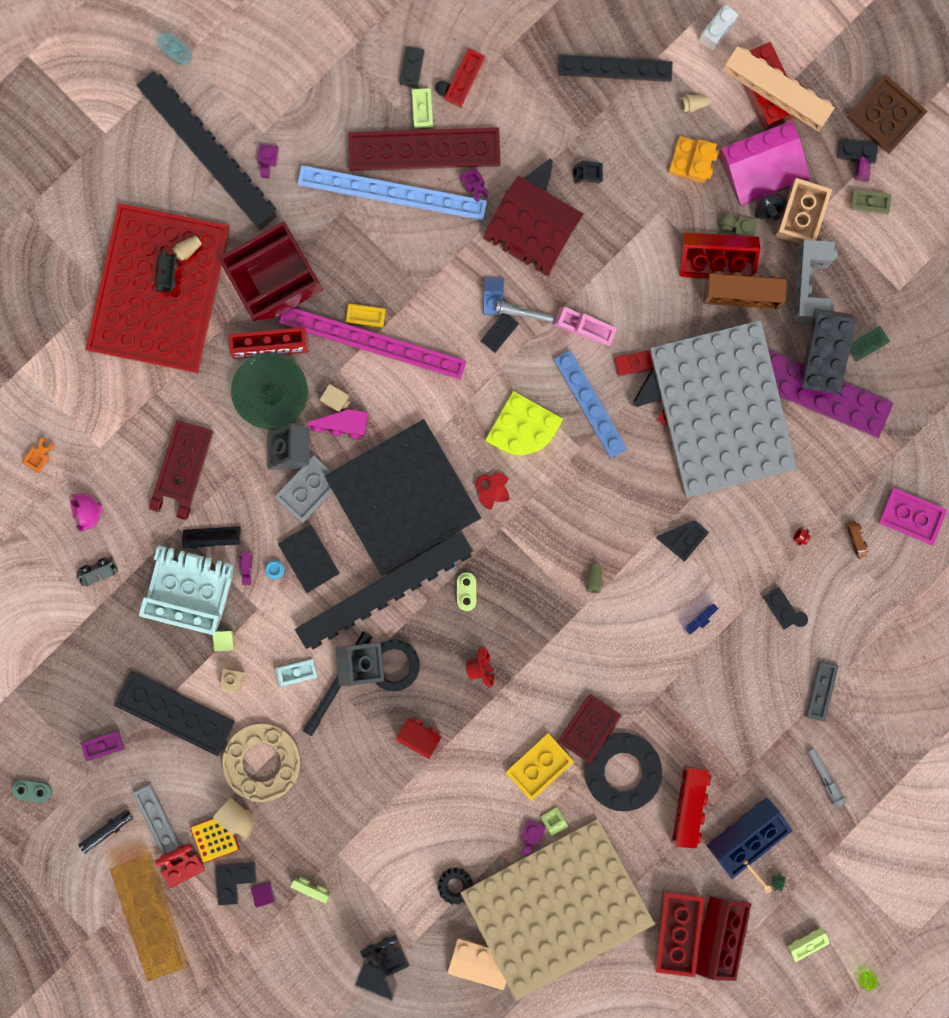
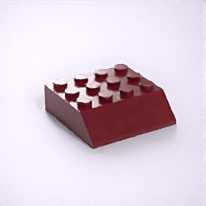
[218,221,324,321]

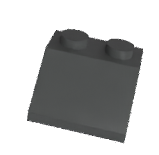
[267,423,310,470]
[335,642,384,686]

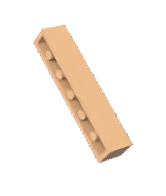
[723,46,835,132]

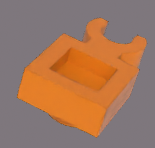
[22,438,55,474]

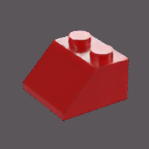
[395,717,442,759]

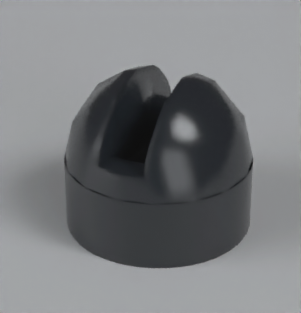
[435,81,450,97]

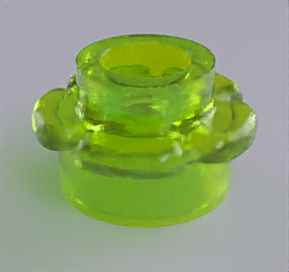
[859,971,878,991]

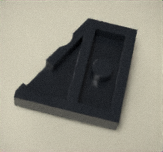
[656,520,709,562]

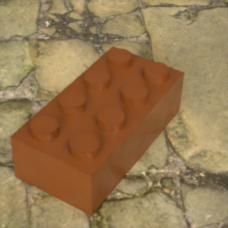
[703,271,787,310]

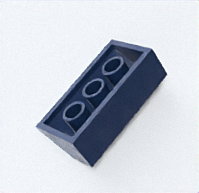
[706,797,792,879]

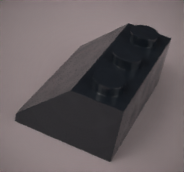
[354,950,397,1001]

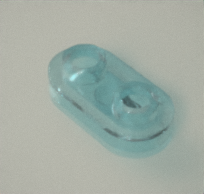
[157,33,192,65]

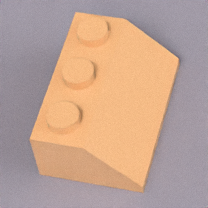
[447,935,506,990]

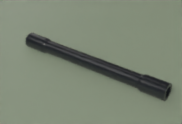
[302,631,372,736]

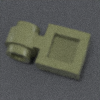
[720,214,758,236]

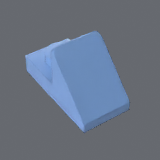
[484,277,504,316]

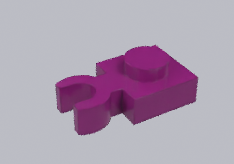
[459,168,488,202]
[239,552,252,585]

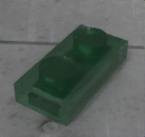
[850,326,890,362]

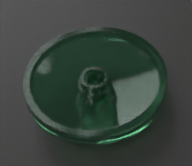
[231,353,308,430]

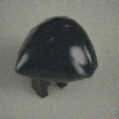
[755,193,787,222]

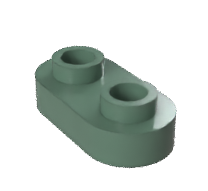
[12,780,52,803]

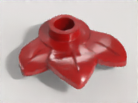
[475,473,510,510]

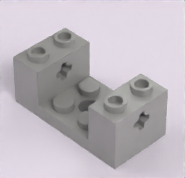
[792,240,837,324]

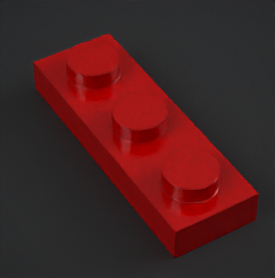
[444,48,485,108]

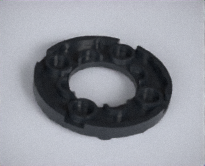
[584,733,662,811]

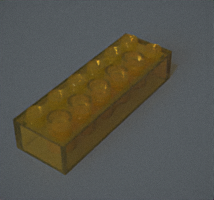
[110,853,188,982]

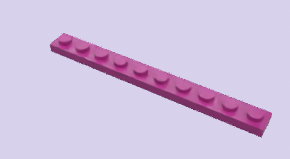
[279,308,466,380]

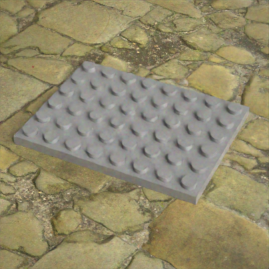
[649,320,797,498]

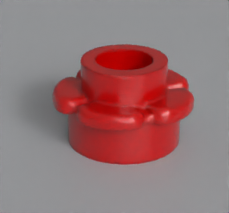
[793,528,811,546]

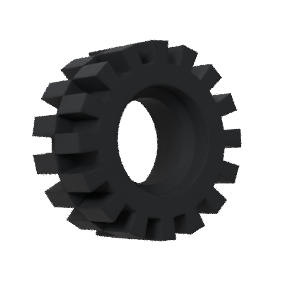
[438,867,473,905]

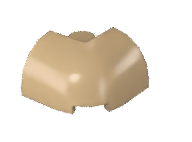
[213,798,255,841]

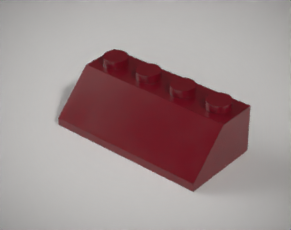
[696,896,752,981]

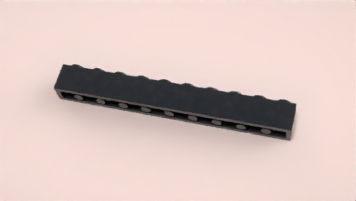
[136,71,277,231]
[294,531,474,650]

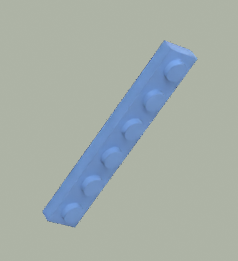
[554,350,627,459]

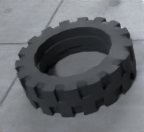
[375,640,420,691]

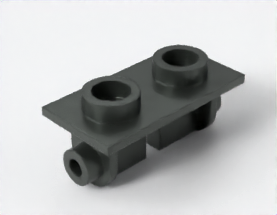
[154,252,178,293]
[76,557,118,587]

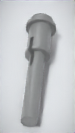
[494,299,555,323]
[807,748,846,808]

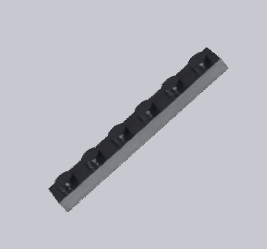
[559,55,673,82]

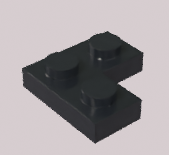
[215,862,257,906]

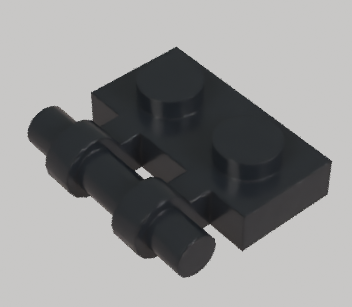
[360,935,410,974]

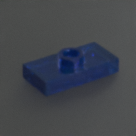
[684,604,718,635]

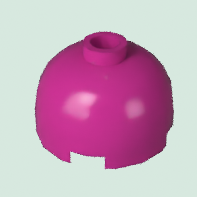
[70,493,103,532]

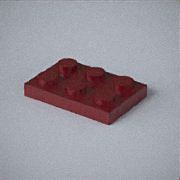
[557,694,622,764]

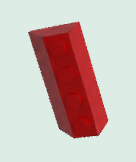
[680,232,761,278]
[671,766,711,849]

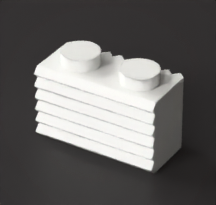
[699,4,738,51]

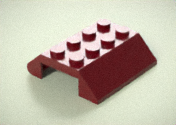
[483,175,584,277]

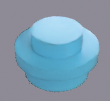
[265,560,284,579]

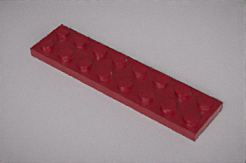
[348,127,500,171]

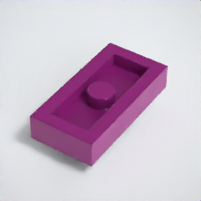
[81,731,125,761]

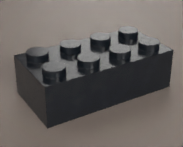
[799,308,857,394]

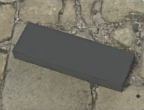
[805,661,839,722]

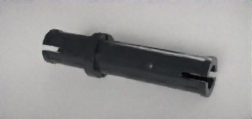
[78,809,133,854]

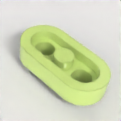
[457,573,476,611]

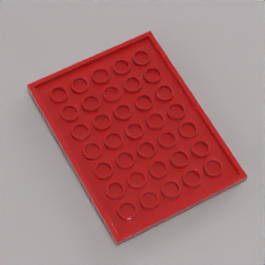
[85,203,230,374]

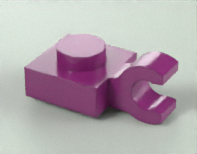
[257,144,279,179]
[521,819,546,856]

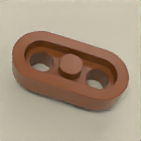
[846,520,869,559]

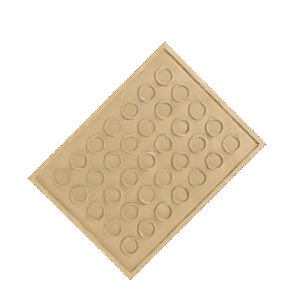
[461,819,655,1001]

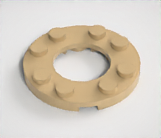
[222,724,301,802]

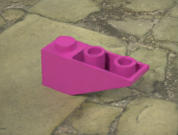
[307,409,369,440]

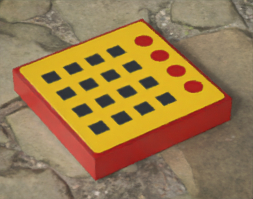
[190,818,240,864]

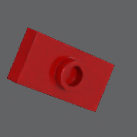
[614,350,653,376]

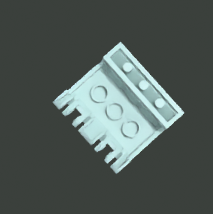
[139,545,234,635]

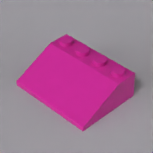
[719,121,810,206]

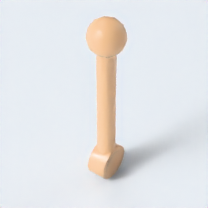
[743,860,772,893]

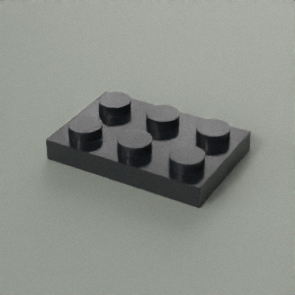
[278,524,340,593]

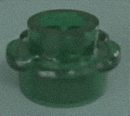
[771,873,786,892]

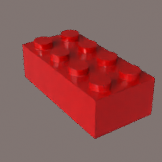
[743,41,795,130]
[654,890,704,977]

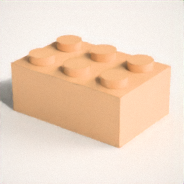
[775,178,832,245]

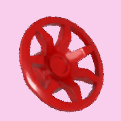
[466,646,495,688]

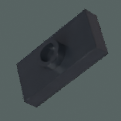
[480,314,519,353]

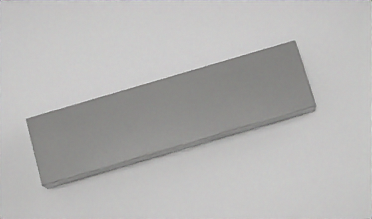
[132,783,180,854]

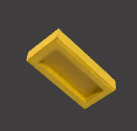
[346,304,386,328]

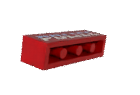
[229,327,309,359]

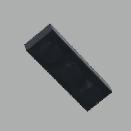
[182,526,241,548]

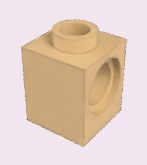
[320,384,351,413]
[220,669,245,692]

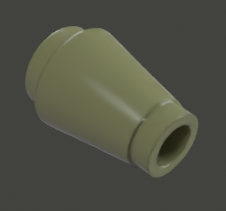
[584,564,603,593]

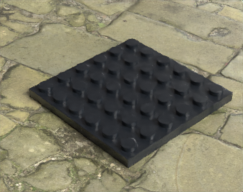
[324,419,482,576]

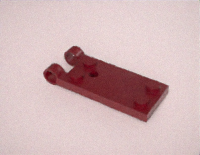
[149,420,214,520]

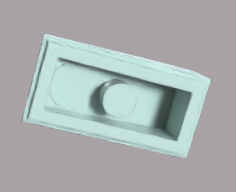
[274,659,317,687]

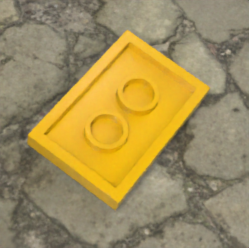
[505,733,574,801]

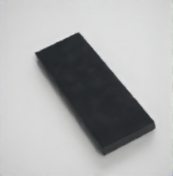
[114,671,235,756]

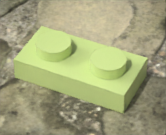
[412,88,433,129]
[291,877,330,904]
[788,928,830,962]

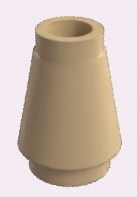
[679,95,709,114]
[172,236,202,261]

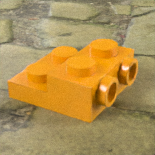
[669,136,719,184]

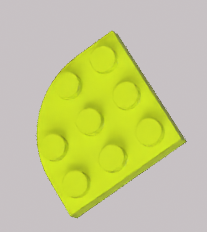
[485,391,563,455]

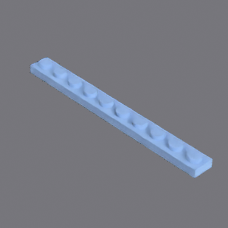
[298,165,487,221]

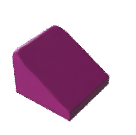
[855,157,871,182]
[251,882,276,908]

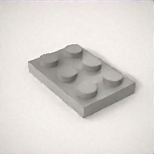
[275,456,333,523]

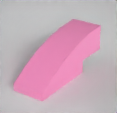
[553,306,617,346]

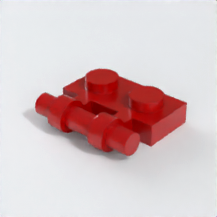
[154,843,205,888]

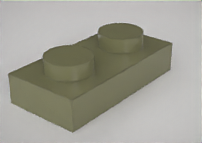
[850,189,891,215]

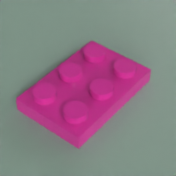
[878,488,947,546]

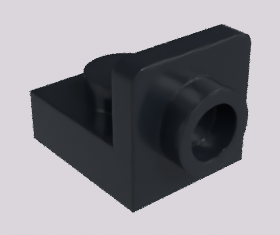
[572,161,603,184]

